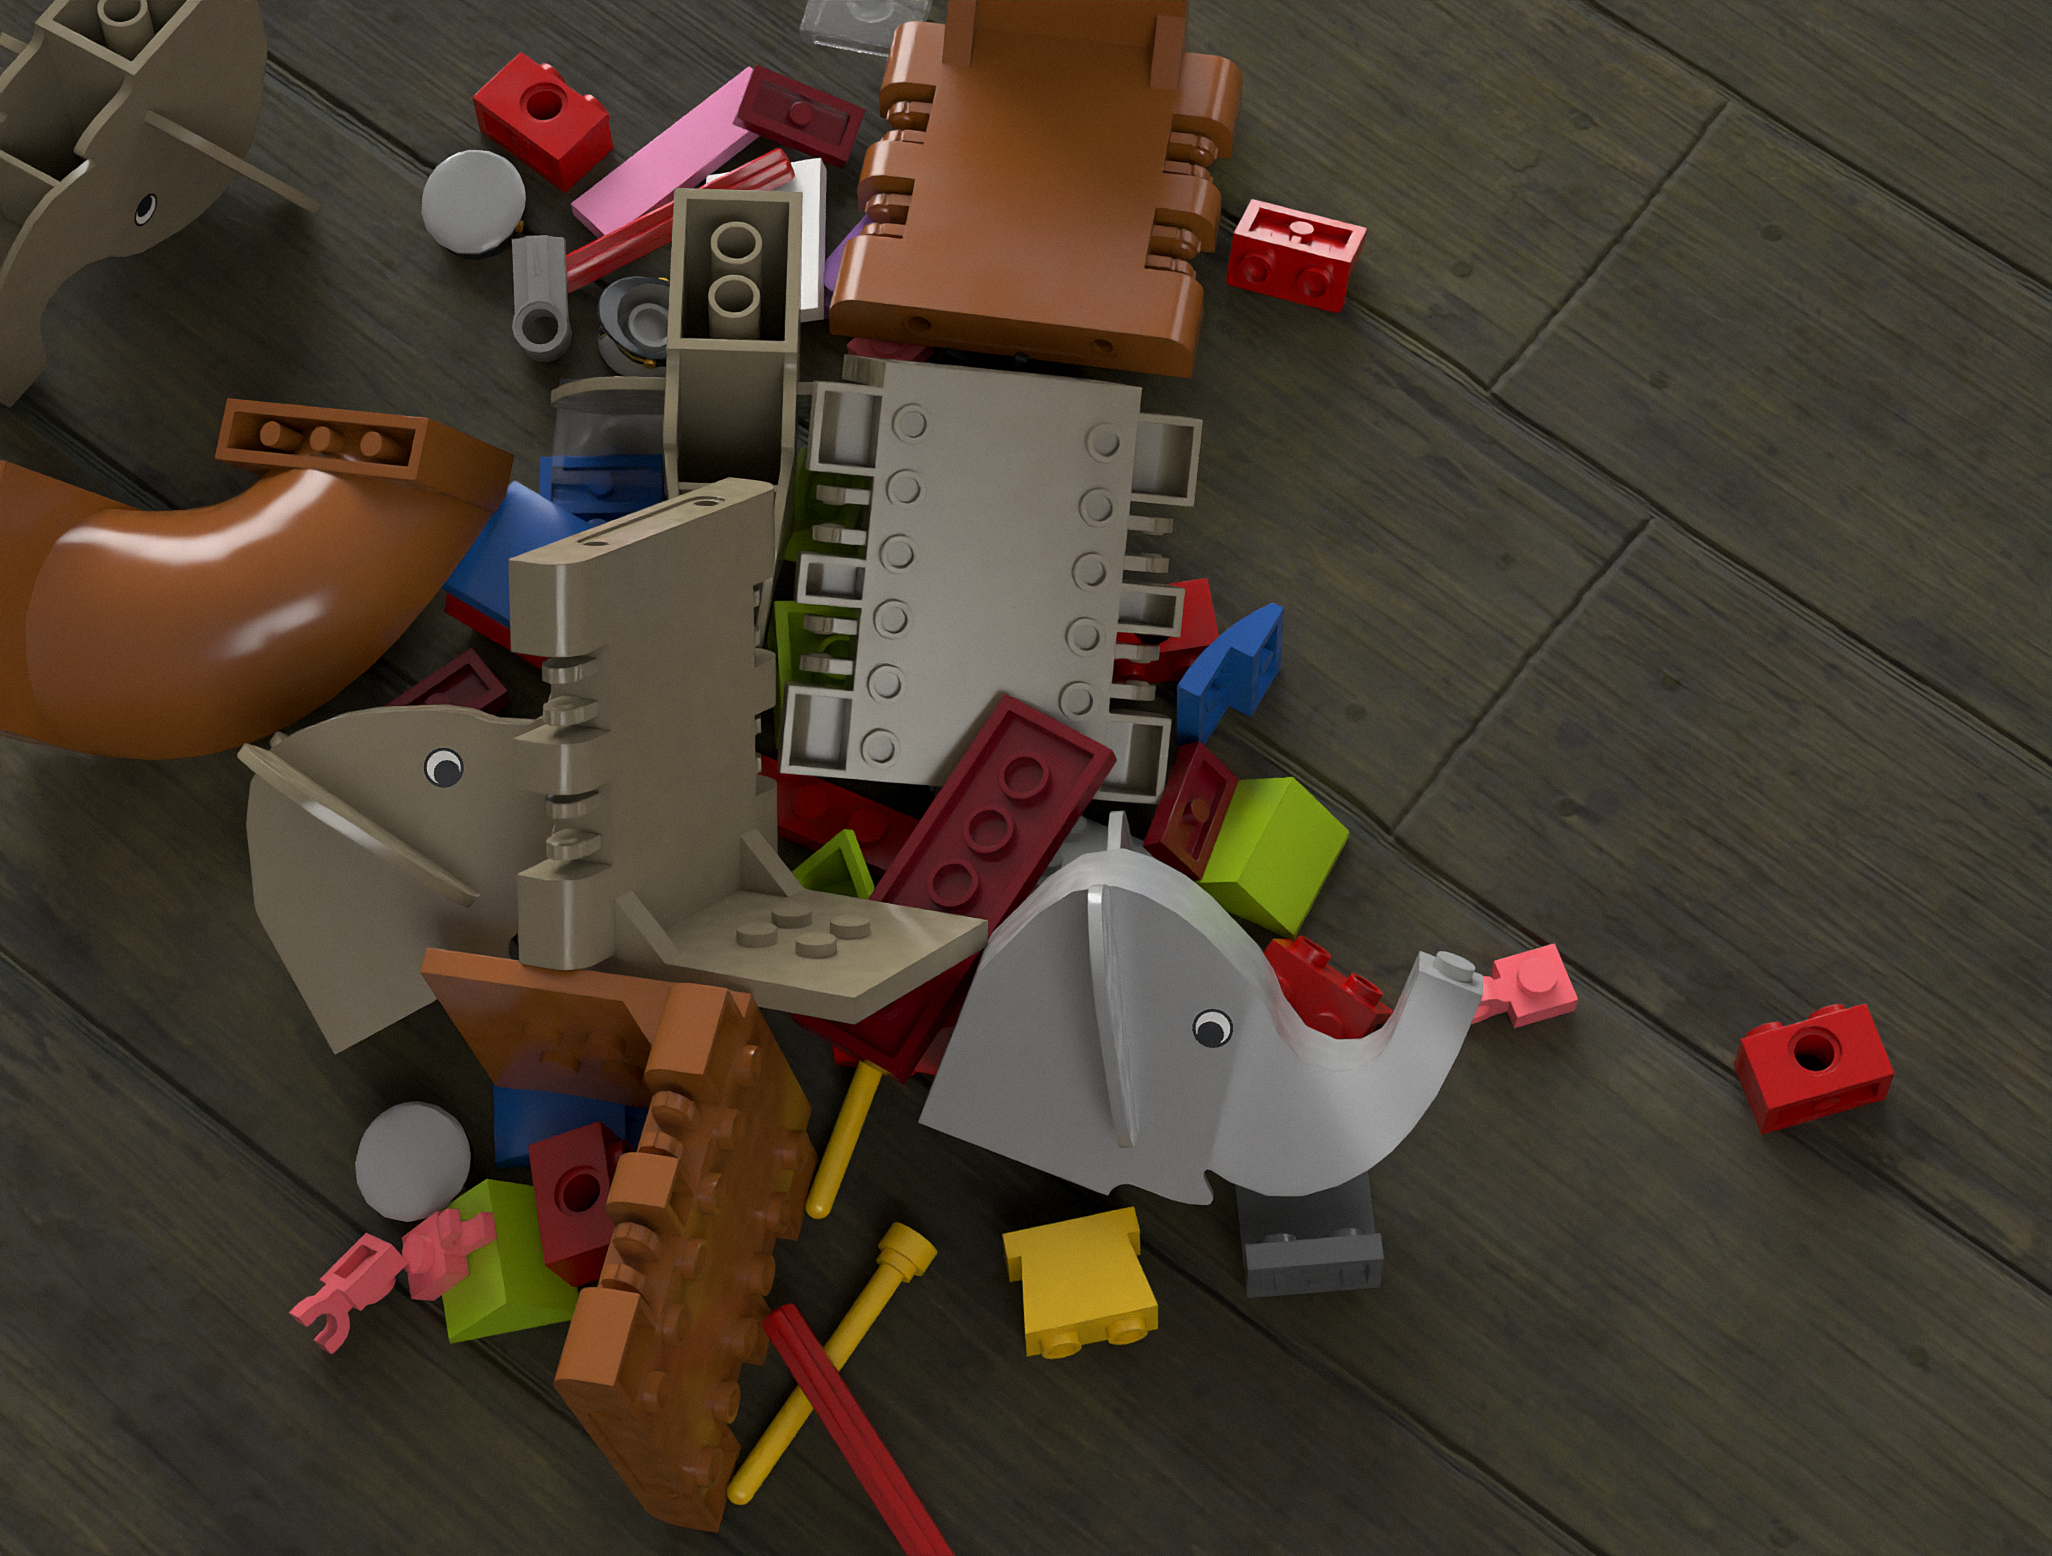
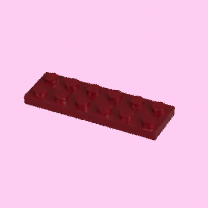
[790,694,1117,1085]

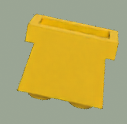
[1002,1206,1158,1359]

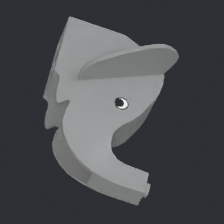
[918,811,1483,1205]

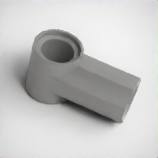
[512,235,572,362]

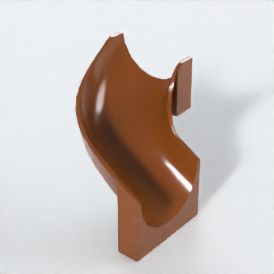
[0,398,515,760]

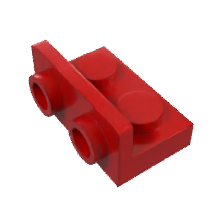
[1226,199,1367,313]

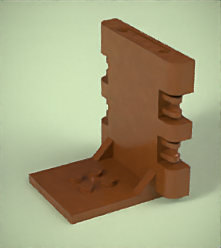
[828,0,1243,379]
[420,947,820,1533]

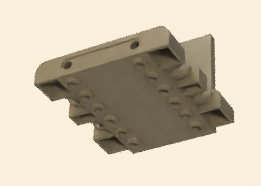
[776,354,1203,804]
[508,477,988,1024]

